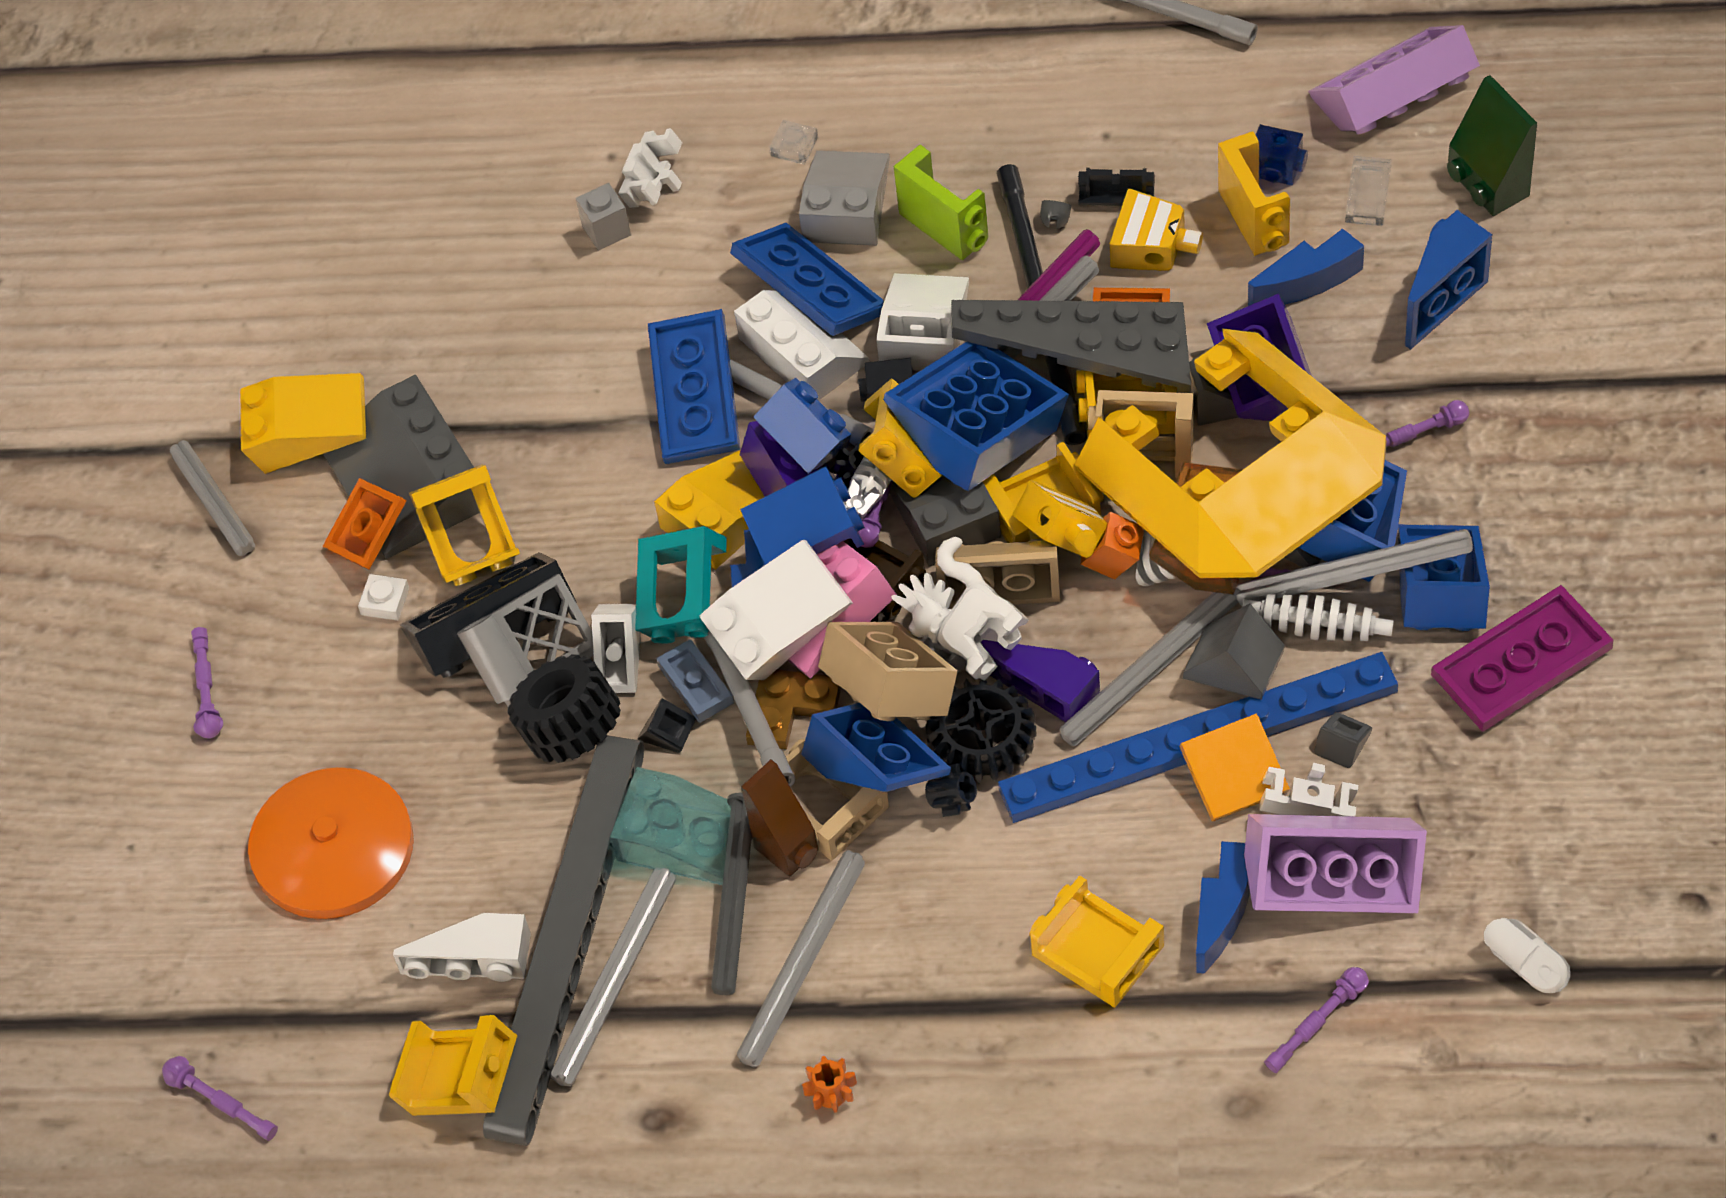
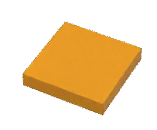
[1179,713,1290,822]

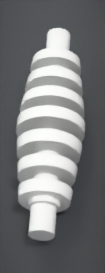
[1242,594,1394,641]

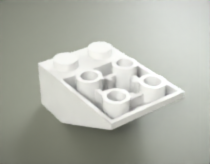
[876,273,969,370]

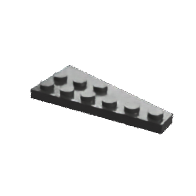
[951,300,1191,393]

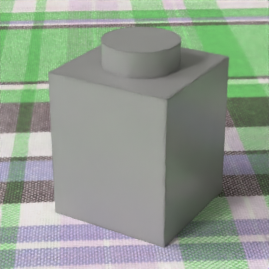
[576,183,631,251]

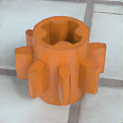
[802,1056,857,1113]

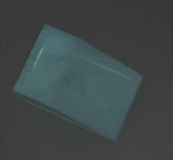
[610,767,731,885]

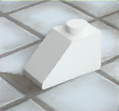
[591,604,641,693]

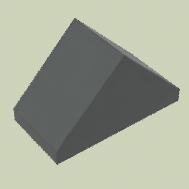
[1189,358,1239,426]

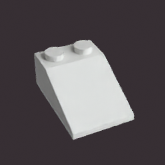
[699,540,853,680]

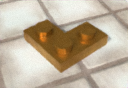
[746,669,842,750]

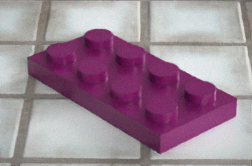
[1431,585,1614,732]

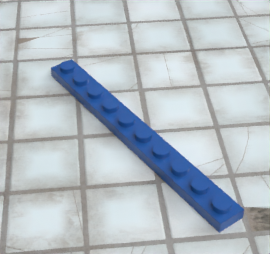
[998,652,1398,823]

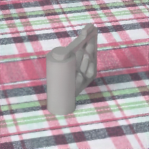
[457,574,594,707]

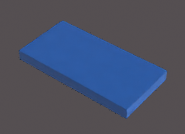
[730,223,884,336]
[648,309,741,464]

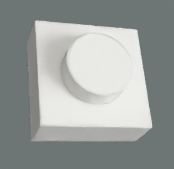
[358,574,409,621]

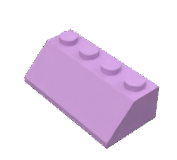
[1308,25,1480,134]
[1244,814,1427,913]

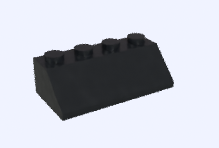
[400,552,577,678]

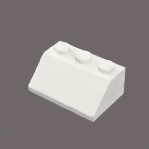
[734,290,870,400]

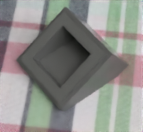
[1314,712,1373,768]

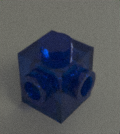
[1256,124,1308,185]

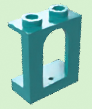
[635,526,727,644]

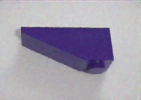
[981,640,1100,723]

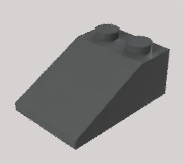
[889,475,1001,567]

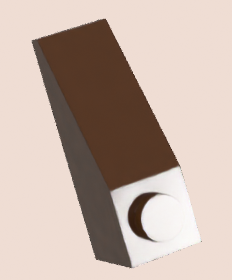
[741,759,819,877]

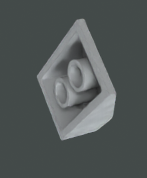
[799,150,890,246]

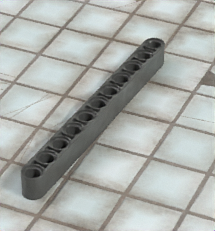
[483,735,644,1146]

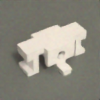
[618,128,682,208]
[1259,763,1359,816]

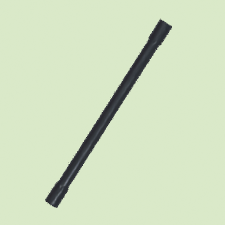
[996,164,1087,445]

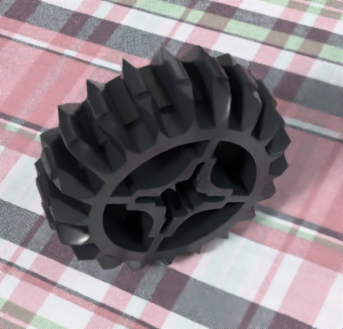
[925,678,1037,784]

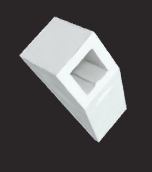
[393,913,531,982]

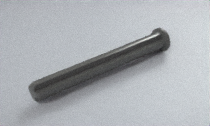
[711,793,752,996]

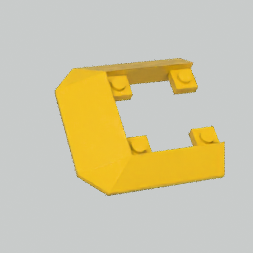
[1075,329,1387,578]

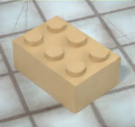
[818,622,958,721]

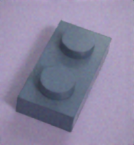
[656,639,734,723]

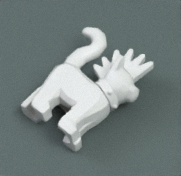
[891,537,1029,681]

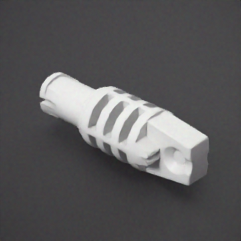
[845,457,891,520]

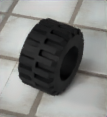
[508,655,621,763]

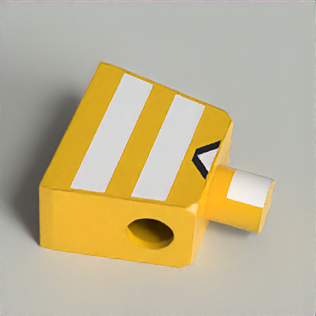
[1109,189,1203,271]
[1012,480,1107,558]

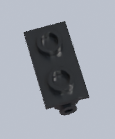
[1078,167,1155,206]

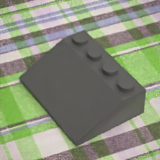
[323,374,480,559]

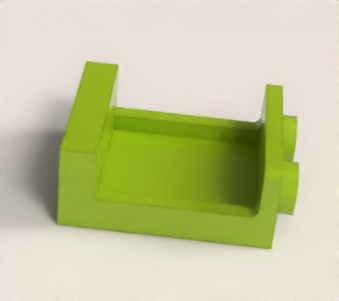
[893,145,988,261]

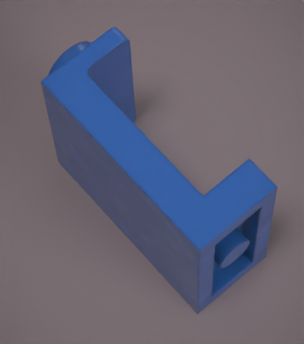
[740,467,865,565]

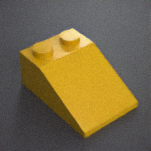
[240,373,366,474]
[654,450,765,570]

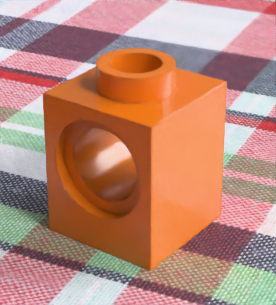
[1080,511,1144,580]

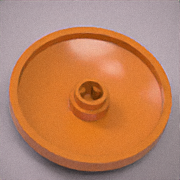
[248,767,414,919]

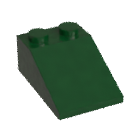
[1447,75,1537,217]

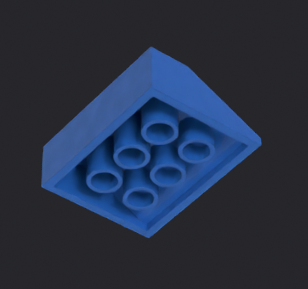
[883,342,1069,491]

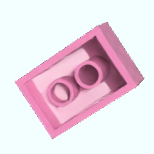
[788,541,897,679]

